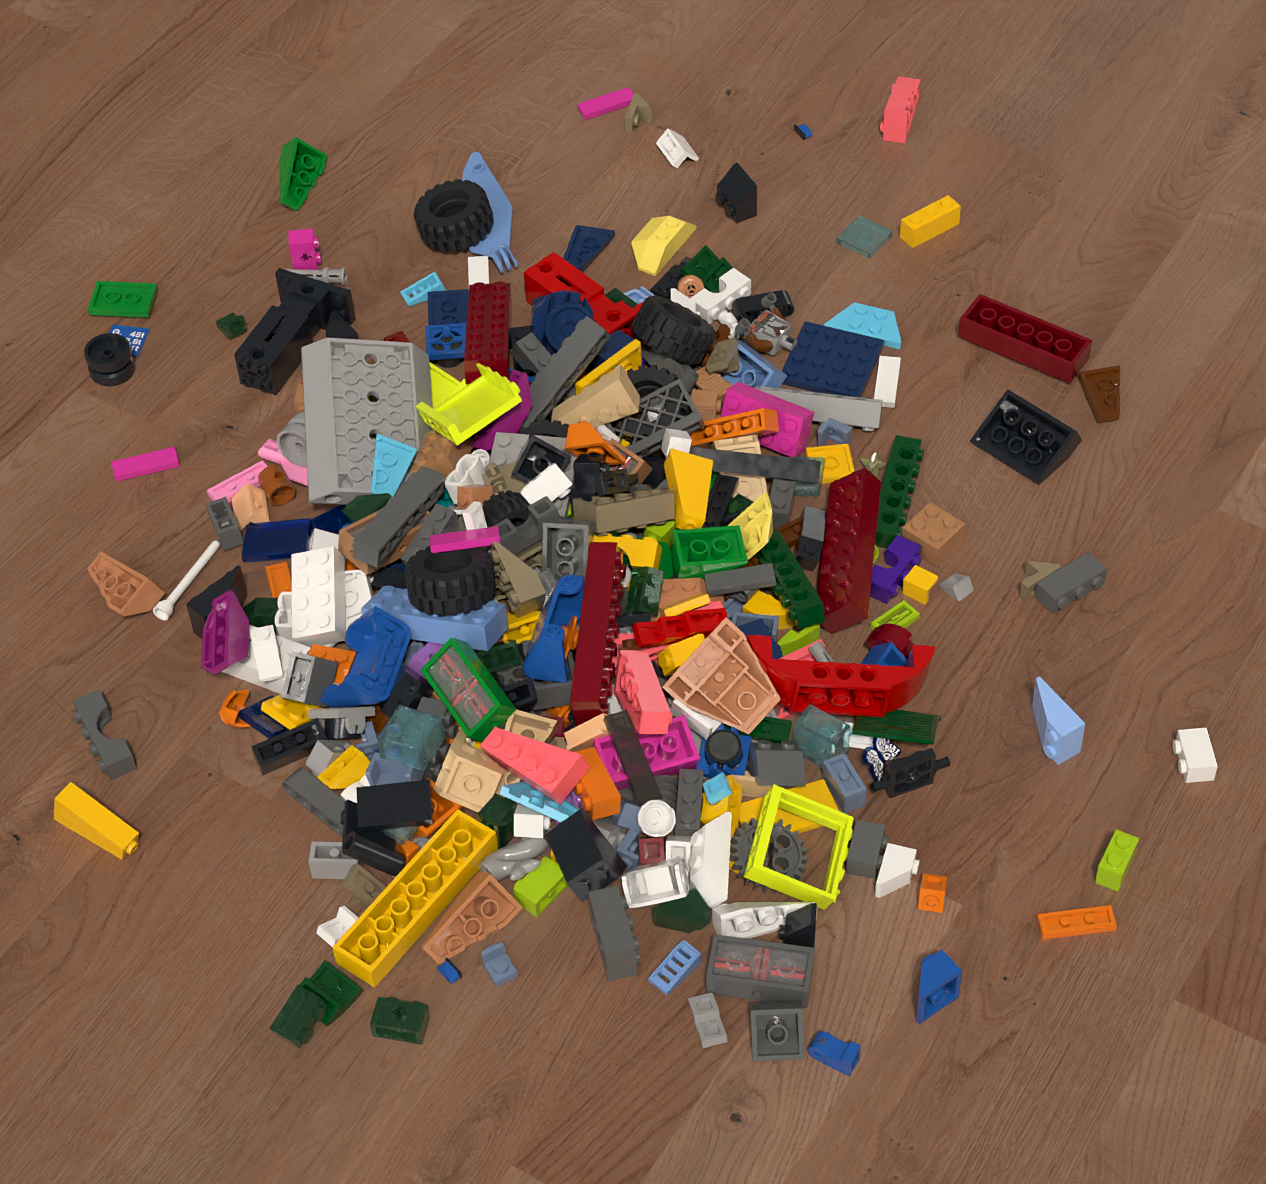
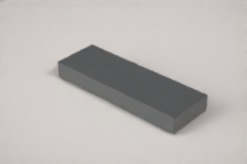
[704,563,776,596]

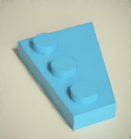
[371,433,418,503]
[500,781,579,822]

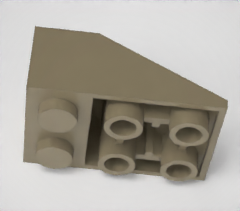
[490,541,546,618]

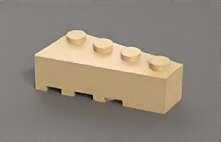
[551,364,640,428]
[489,710,557,811]

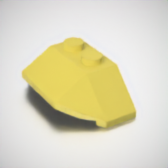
[631,216,697,276]
[728,493,773,568]

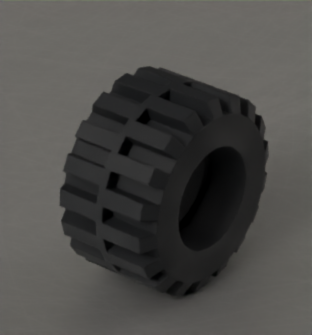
[482,490,529,528]

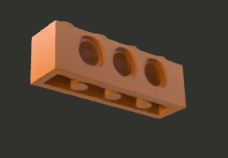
[690,408,779,448]

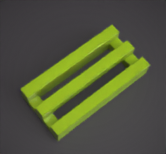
[870,600,920,630]

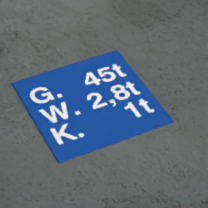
[109,324,150,356]

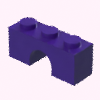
[870,535,922,604]

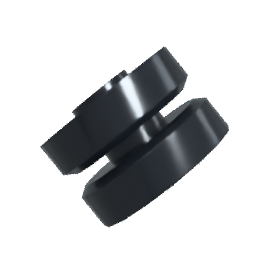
[84,333,135,386]

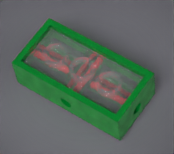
[420,637,516,742]

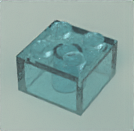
[794,704,850,769]
[377,705,445,771]

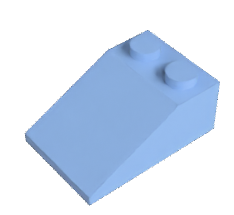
[1032,676,1085,765]

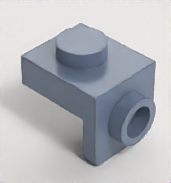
[817,418,852,446]

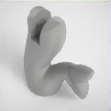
[479,837,548,882]

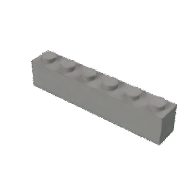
[754,385,883,431]

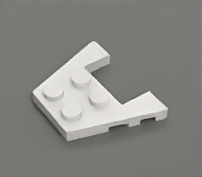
[322,570,373,647]

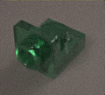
[216,312,247,340]

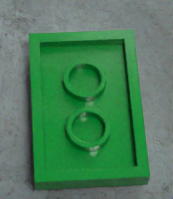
[88,281,158,318]

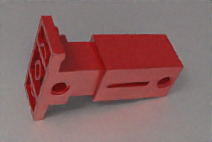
[523,252,644,370]

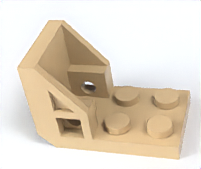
[709,435,768,513]
[433,727,504,815]

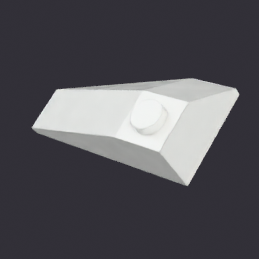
[712,902,817,939]

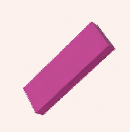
[577,87,634,120]
[111,447,180,482]
[429,526,501,553]

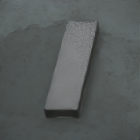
[603,710,662,807]

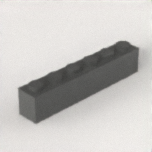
[519,316,611,429]
[352,466,446,568]

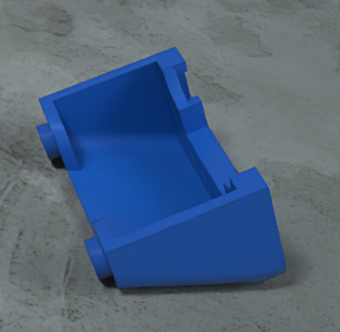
[523,575,585,683]
[320,606,411,708]

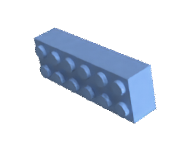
[361,586,509,651]

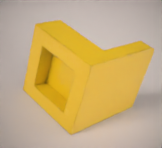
[902,565,938,605]

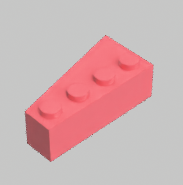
[880,76,921,143]
[613,650,672,734]
[480,727,590,805]

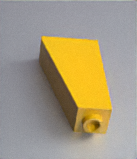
[664,448,713,529]
[54,782,139,860]

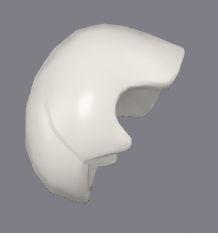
[637,800,676,837]

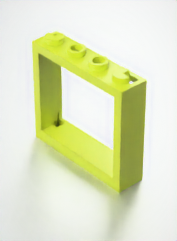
[744,784,854,910]

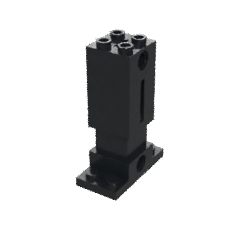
[234,268,356,396]

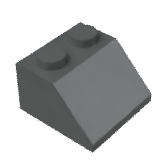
[747,740,806,787]
[749,1000,805,1061]

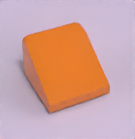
[397,836,419,868]

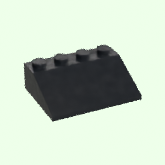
[970,389,1082,485]

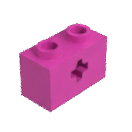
[288,228,321,270]

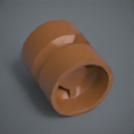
[258,465,296,506]

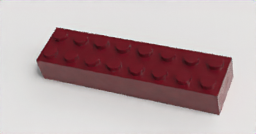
[464,281,512,384]
[817,467,881,634]
[570,542,626,726]

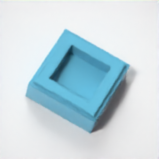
[703,772,732,805]

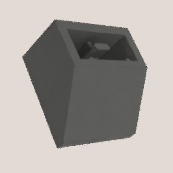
[281,651,338,708]

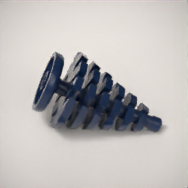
[531,290,596,355]

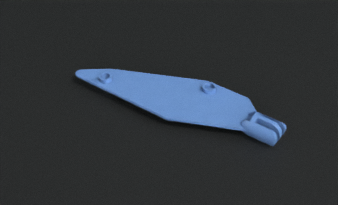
[462,152,518,273]

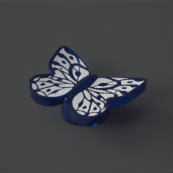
[862,737,901,782]

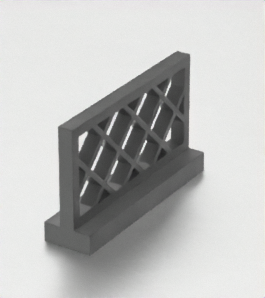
[606,378,705,458]

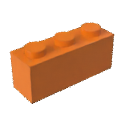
[573,747,621,820]

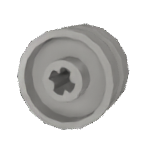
[276,412,307,468]

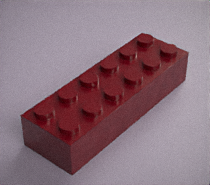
[958,294,1092,383]

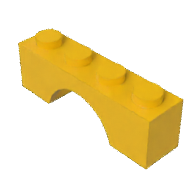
[594,533,662,574]

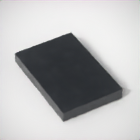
[356,780,433,832]

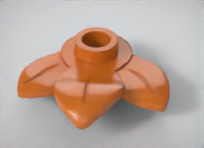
[561,615,579,660]

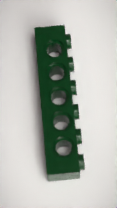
[875,435,925,549]
[755,529,825,629]

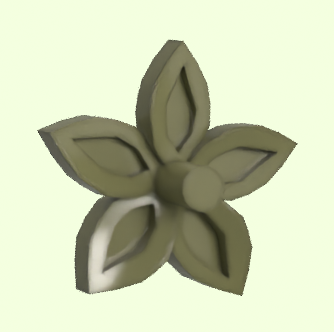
[861,452,886,478]

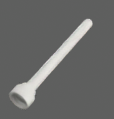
[153,540,220,621]

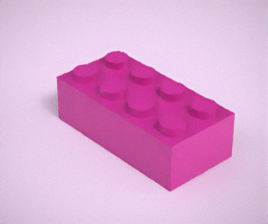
[721,382,814,458]
[591,715,700,790]

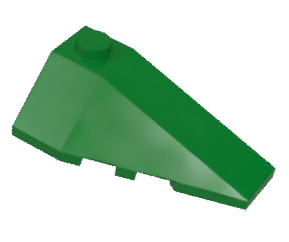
[279,137,327,211]

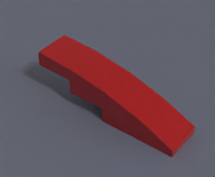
[632,608,728,648]

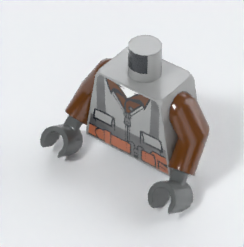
[735,292,797,355]

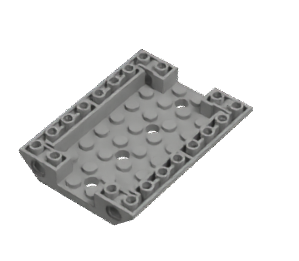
[301,338,434,505]

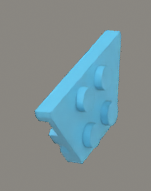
[824,302,901,349]

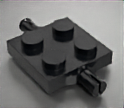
[871,748,951,799]

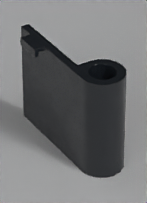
[340,799,405,876]

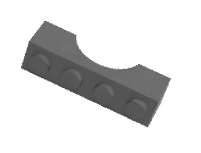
[510,332,576,407]
[72,690,136,780]

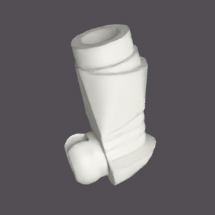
[718,311,743,340]

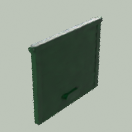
[852,710,941,745]

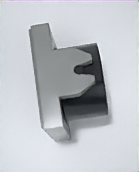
[308,706,375,739]

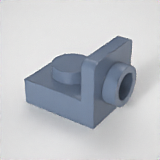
[354,721,379,761]
[616,828,640,870]
[481,942,518,988]

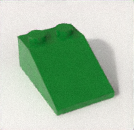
[670,525,748,580]

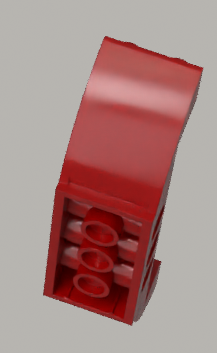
[747,635,936,717]

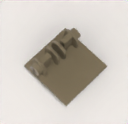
[482,460,527,495]

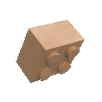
[902,502,966,567]

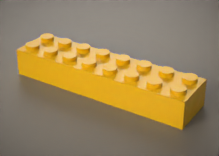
[332,809,498,988]

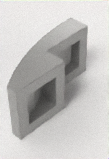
[688,992,727,1048]

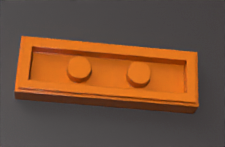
[1036,905,1117,940]

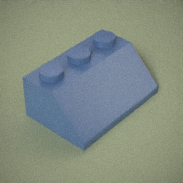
[719,338,787,388]

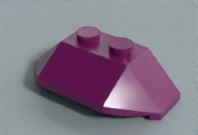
[471,370,533,451]
[201,590,249,675]

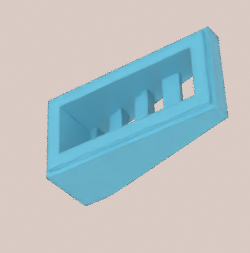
[400,271,446,306]

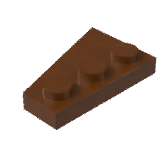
[1079,365,1120,423]

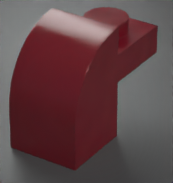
[864,623,914,660]

